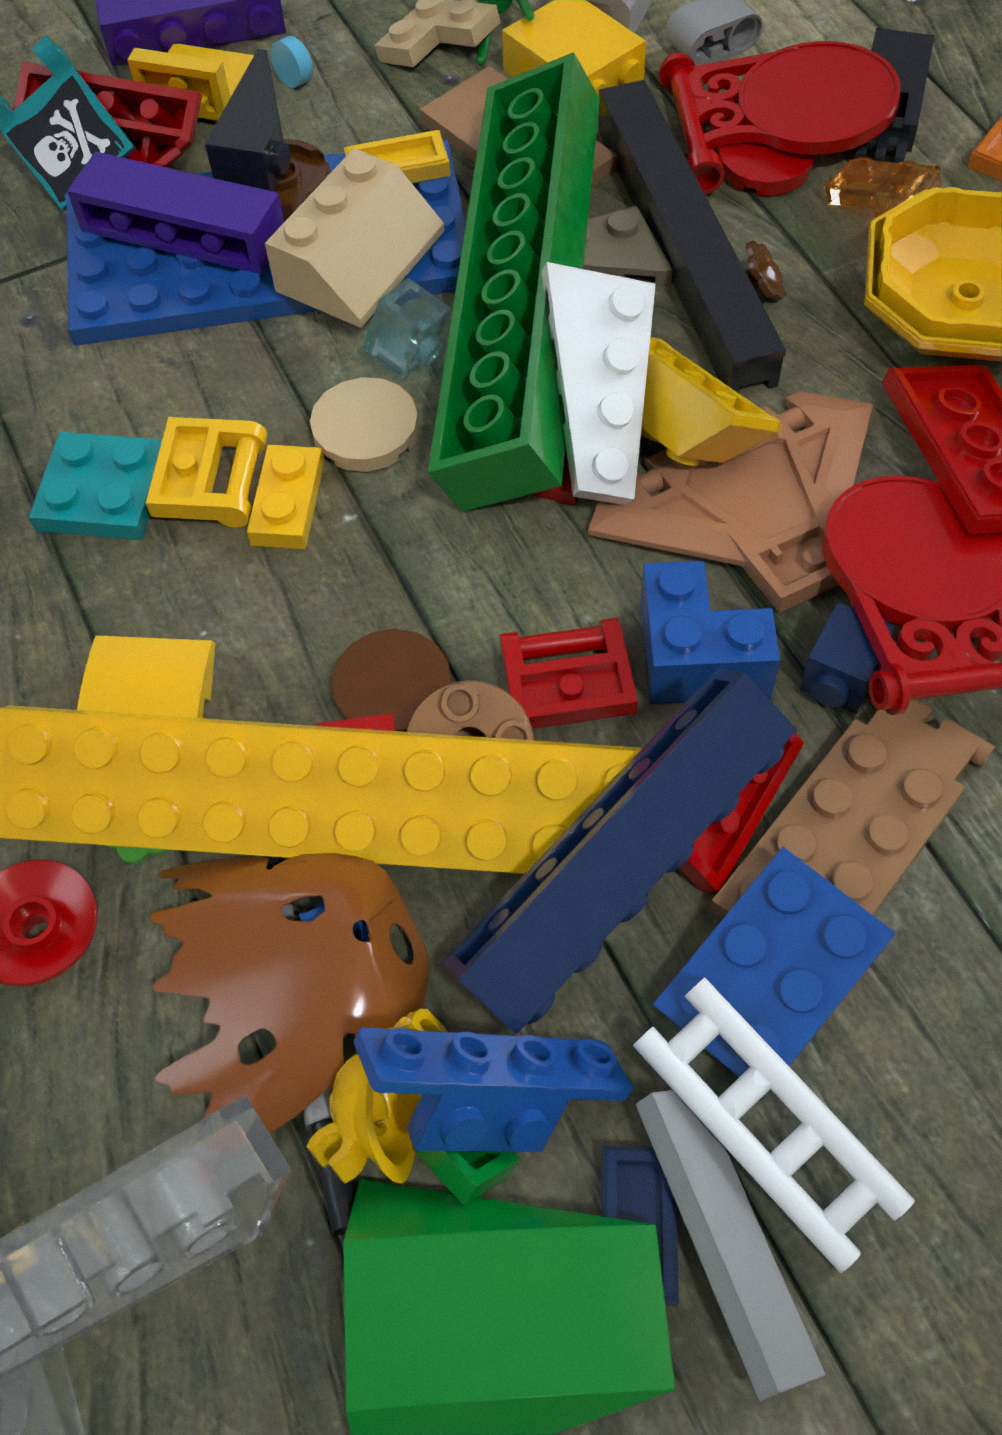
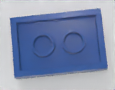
[653,846,895,1099]

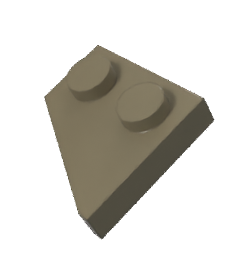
[583,206,673,287]

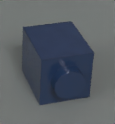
[800,602,895,714]

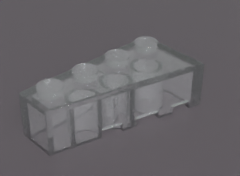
[0,1095,292,1379]

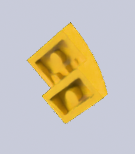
[77,635,216,718]

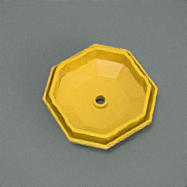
[864,187,1002,362]

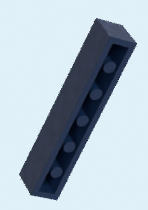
[442,669,797,1035]

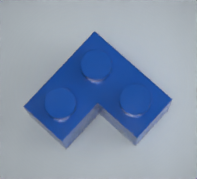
[640,561,780,705]

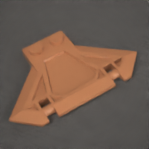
[588,391,873,613]

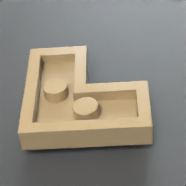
[374,0,501,67]

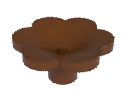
[745,240,785,301]

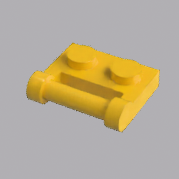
[146,417,267,528]

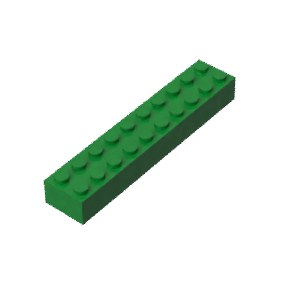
[428,52,600,512]

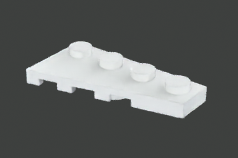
[541,262,655,506]

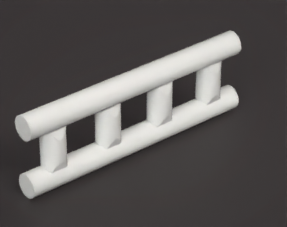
[633,977,915,1273]

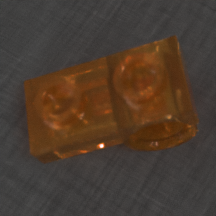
[825,157,942,218]

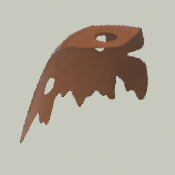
[150,853,429,1168]

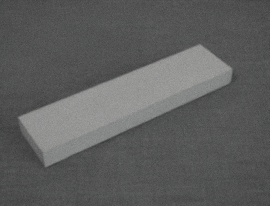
[636,1090,826,1402]

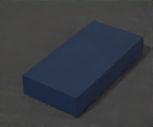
[602,1146,679,1306]

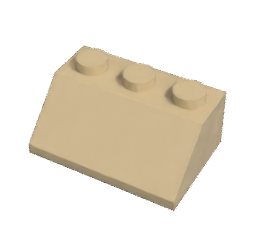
[265,148,445,328]

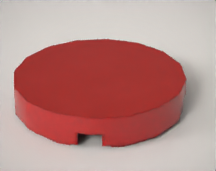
[718,143,815,197]

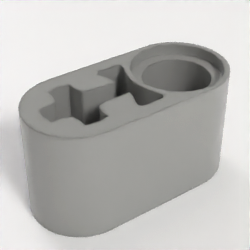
[665,0,763,66]

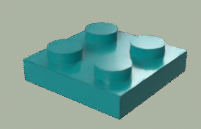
[28,432,162,540]

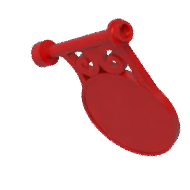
[659,41,901,194]
[821,475,1002,715]

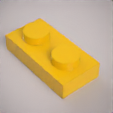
[247,445,324,549]

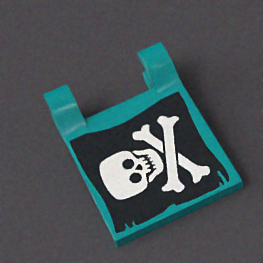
[0,35,136,211]

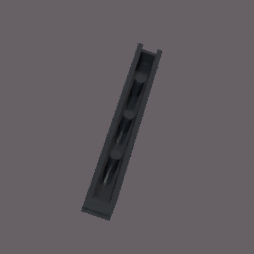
[598,80,786,393]

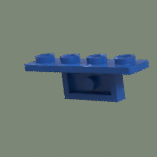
[354,1027,633,1152]

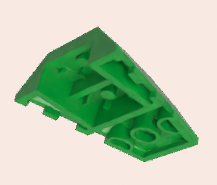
[343,1179,676,1435]

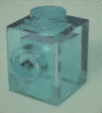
[362,278,451,379]

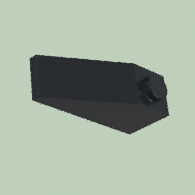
[205,49,291,192]

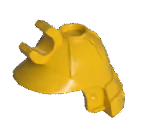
[306,1009,447,1184]

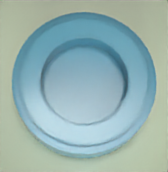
[270,36,313,88]

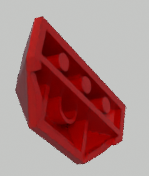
[13,61,202,168]

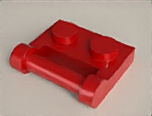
[499,617,638,729]

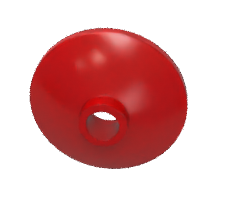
[0,860,98,987]

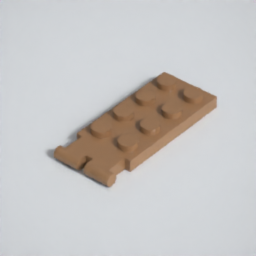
[710,699,996,920]

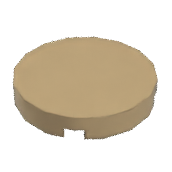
[310,377,419,472]

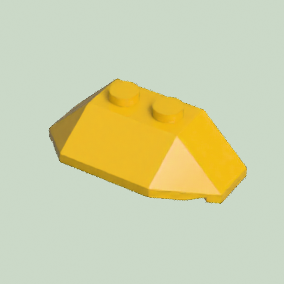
[641,337,783,466]

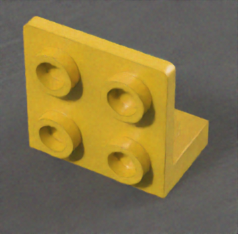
[127,44,254,121]

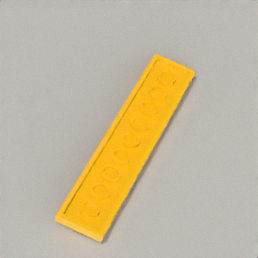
[0,705,642,874]

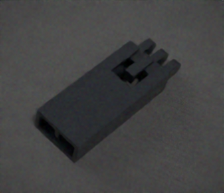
[854,28,935,169]

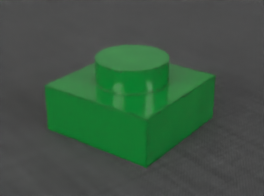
[415,1151,521,1206]

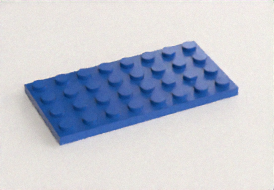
[66,139,466,346]

